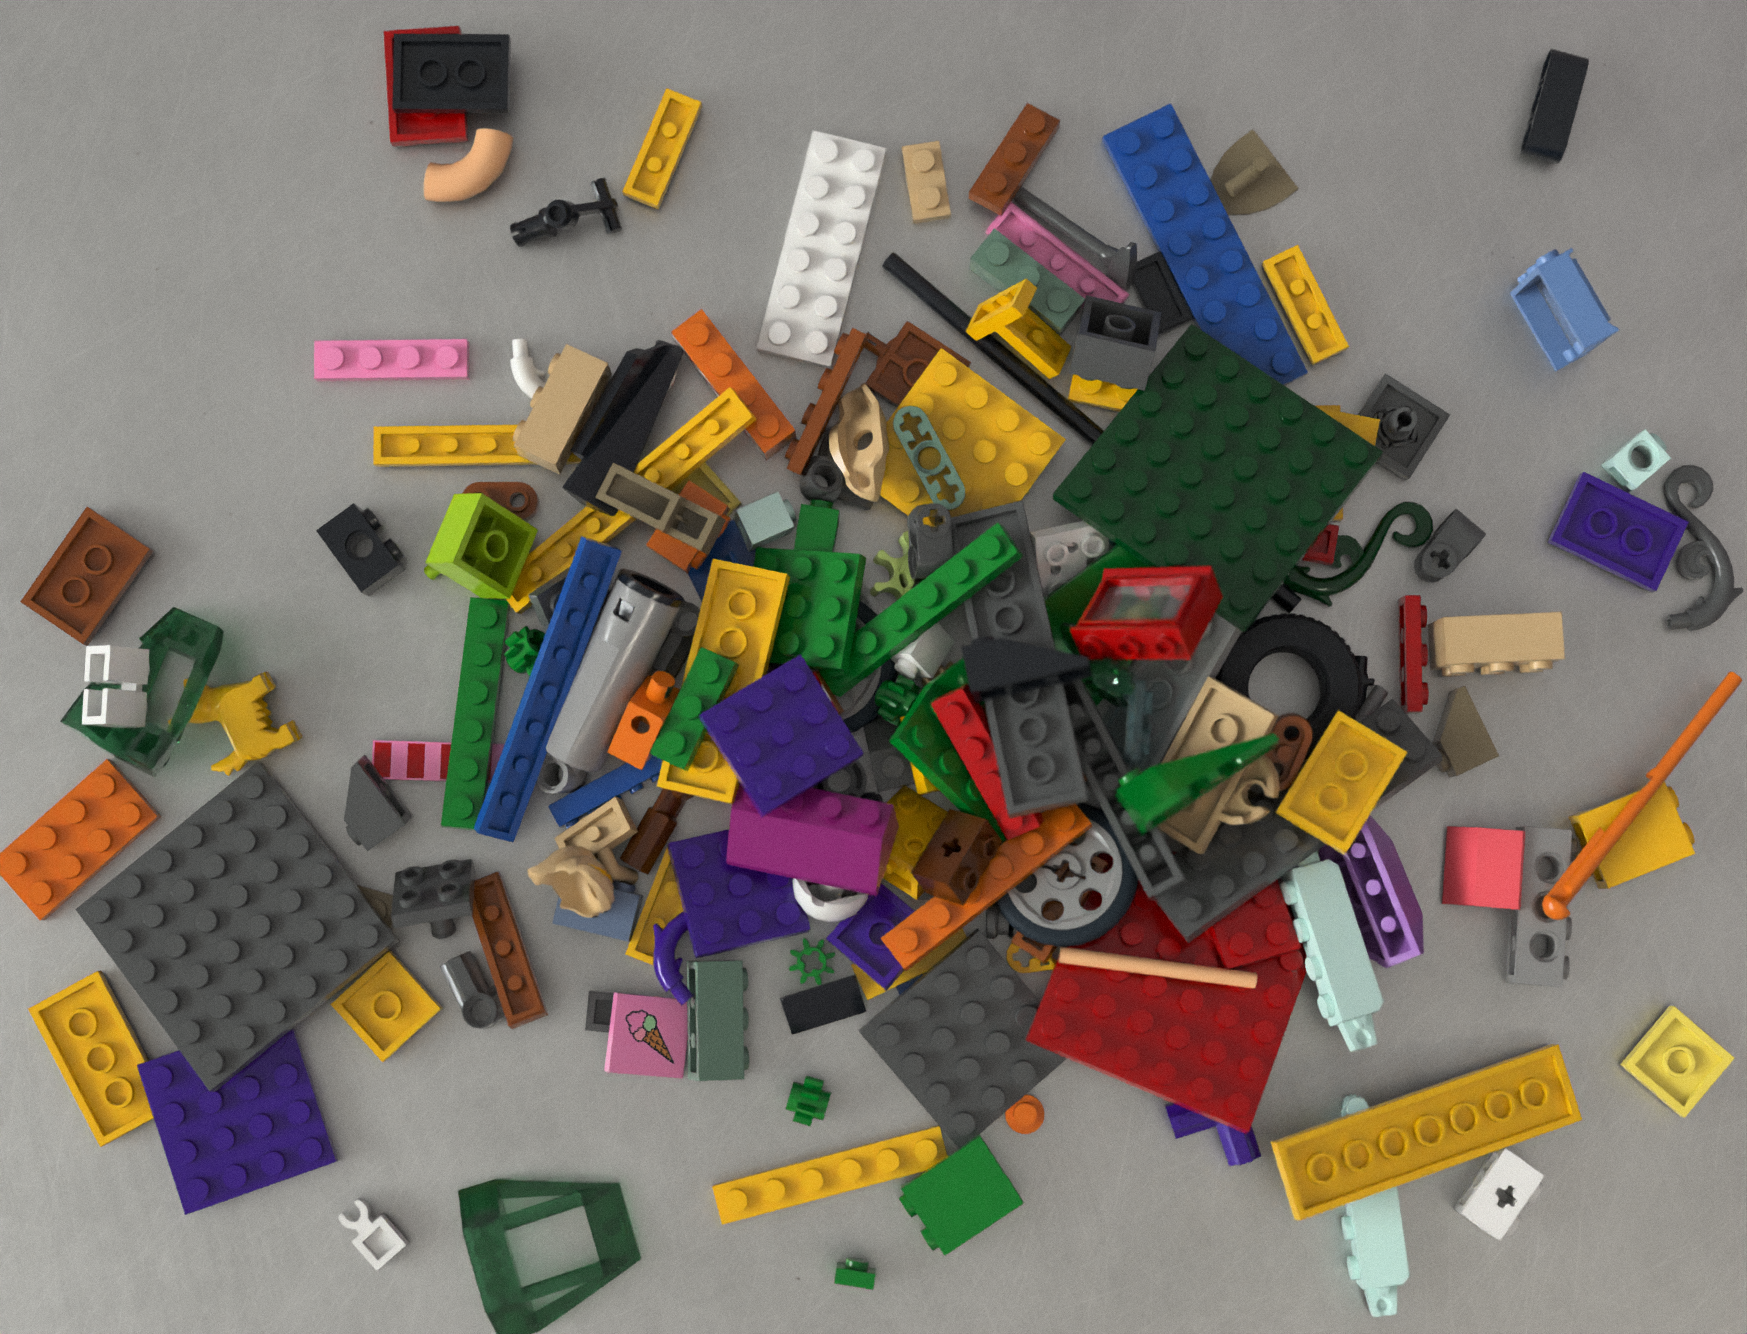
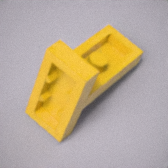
[965,278,1072,379]

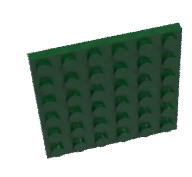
[1053,324,1383,633]

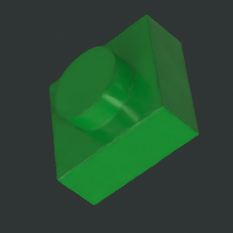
[834,1258,876,1290]

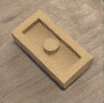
[902,141,951,224]

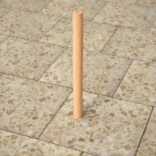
[1059,947,1257,989]

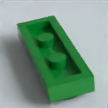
[650,647,739,772]

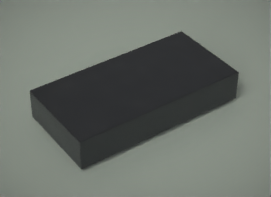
[1131,251,1193,337]

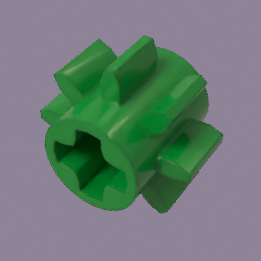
[504,626,545,677]
[875,675,921,726]
[789,938,836,985]
[785,1075,831,1127]

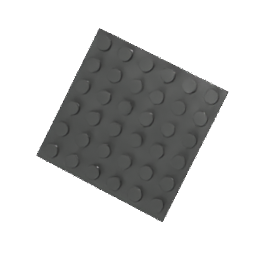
[75,761,399,1092]

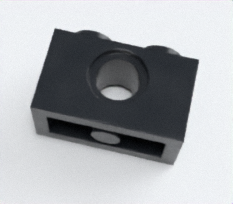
[316,503,406,597]

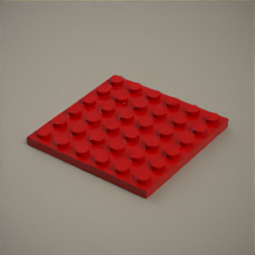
[1025,851,1307,1134]

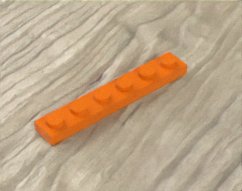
[881,804,1092,971]

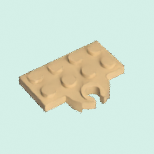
[1159,677,1279,854]

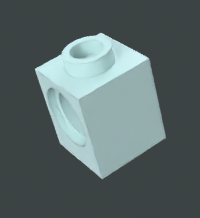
[1601,429,1671,493]
[733,492,796,552]

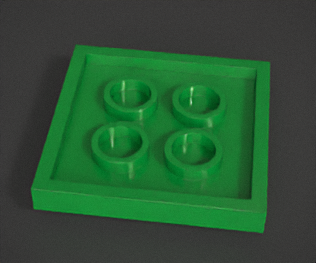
[753,547,866,672]

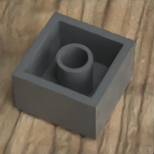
[1069,295,1161,391]

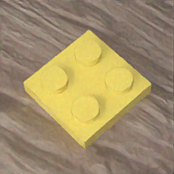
[1620,1006,1734,1118]

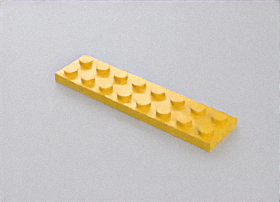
[1271,1044,1582,1220]

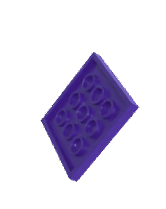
[137,1027,339,1215]

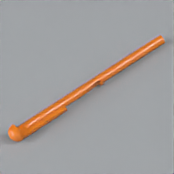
[1542,671,1742,920]

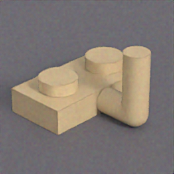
[554,797,638,885]

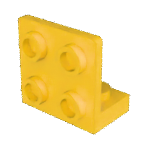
[883,786,947,900]

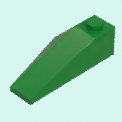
[1116,733,1279,835]

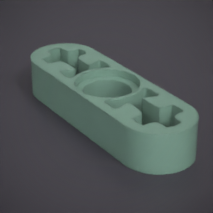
[893,406,965,511]

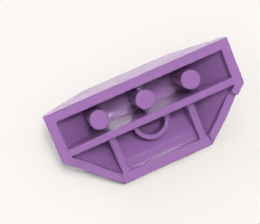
[1318,815,1424,968]

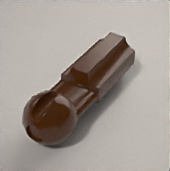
[619,789,694,875]

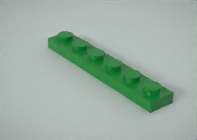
[818,522,1023,697]
[441,597,510,831]

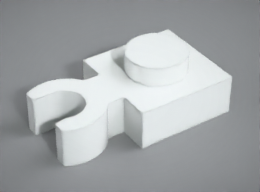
[338,1198,409,1271]

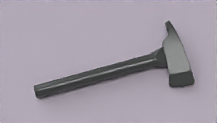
[1013,186,1137,292]

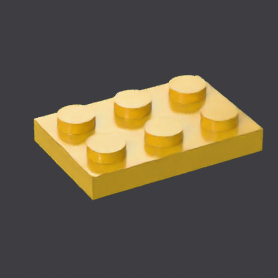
[1275,710,1407,854]

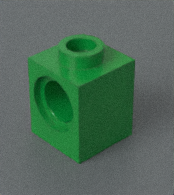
[794,500,840,552]

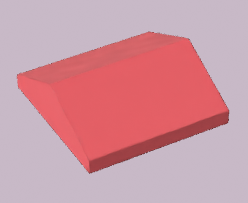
[1442,826,1525,910]

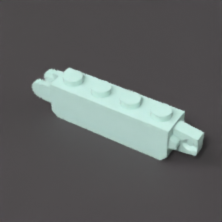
[1281,851,1384,1052]
[1340,1094,1410,1317]

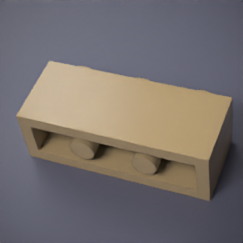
[513,344,612,475]

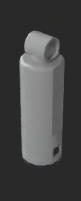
[536,568,684,794]

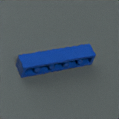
[548,755,663,829]

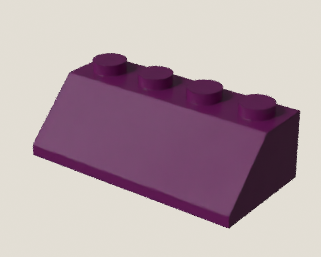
[726,784,899,896]

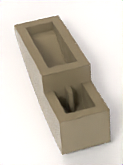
[595,463,726,555]

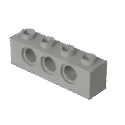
[1506,826,1577,987]

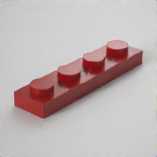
[931,683,1045,840]

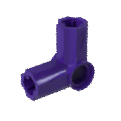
[1165,1103,1262,1166]

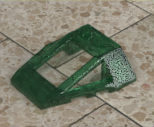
[60,607,224,778]
[458,1178,642,1334]

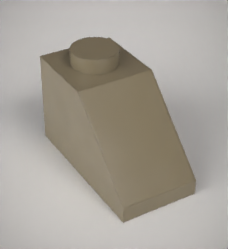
[1432,686,1499,777]

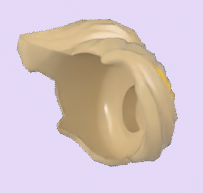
[528,846,615,918]

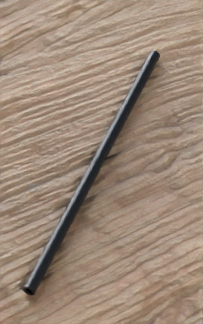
[882,252,1302,613]

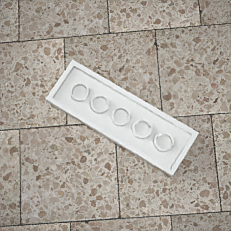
[756,130,887,369]

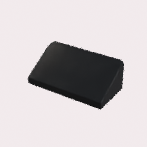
[780,974,867,1035]

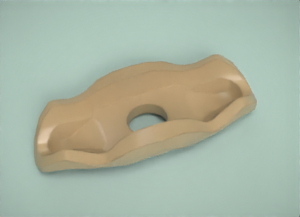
[829,382,889,502]

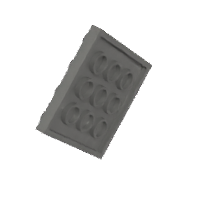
[859,928,1067,1148]

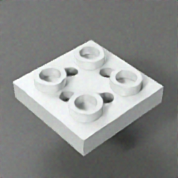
[1030,521,1109,598]

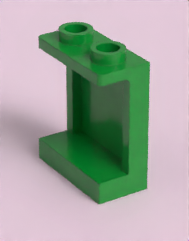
[899,1134,1024,1256]

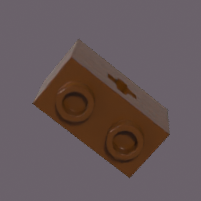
[911,809,1002,905]

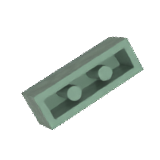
[969,228,1085,336]
[687,960,749,1081]

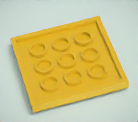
[880,348,1066,526]

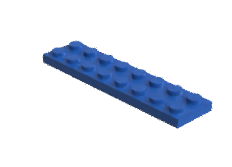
[1102,103,1308,386]

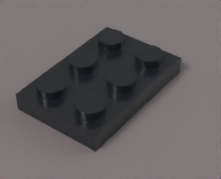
[392,34,511,114]

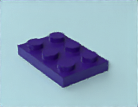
[1548,472,1689,593]

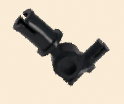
[510,178,622,247]

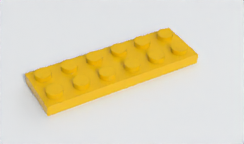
[657,559,790,804]

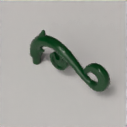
[1284,502,1433,607]

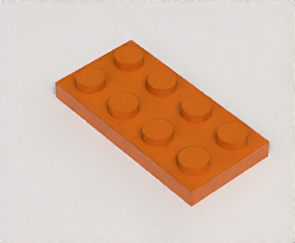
[0,759,161,920]

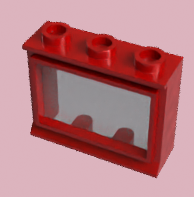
[1070,566,1223,660]

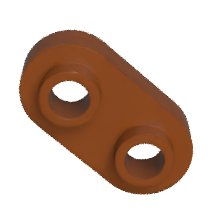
[462,482,539,521]
[1265,713,1313,791]

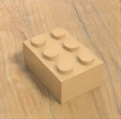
[1428,612,1565,677]

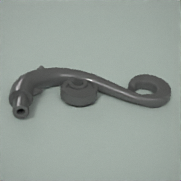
[1665,465,1743,631]

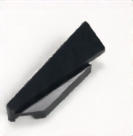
[562,340,684,516]

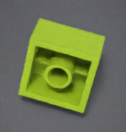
[423,493,538,599]

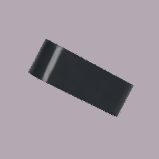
[1521,49,1589,164]

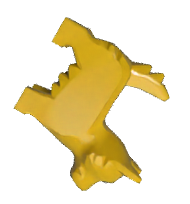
[168,672,303,776]

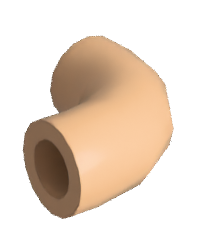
[424,128,513,202]

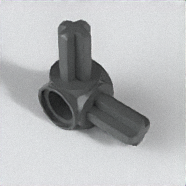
[799,427,874,510]

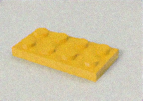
[28,970,154,1147]

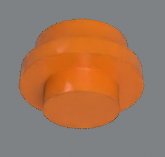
[1005,1094,1044,1134]

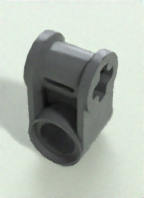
[907,503,954,579]
[1414,509,1486,583]

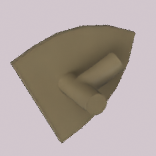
[1210,129,1299,215]

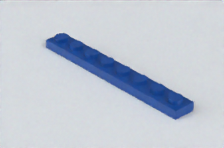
[474,536,622,843]

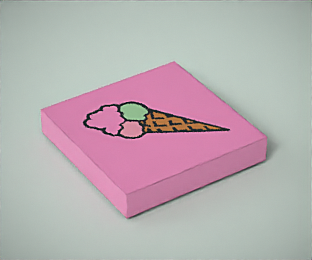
[604,992,688,1079]

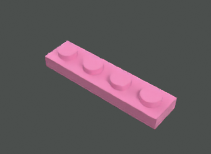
[314,339,469,381]

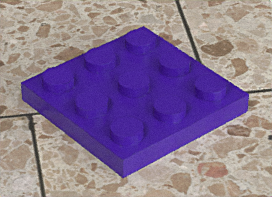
[699,654,864,818]
[667,829,811,959]

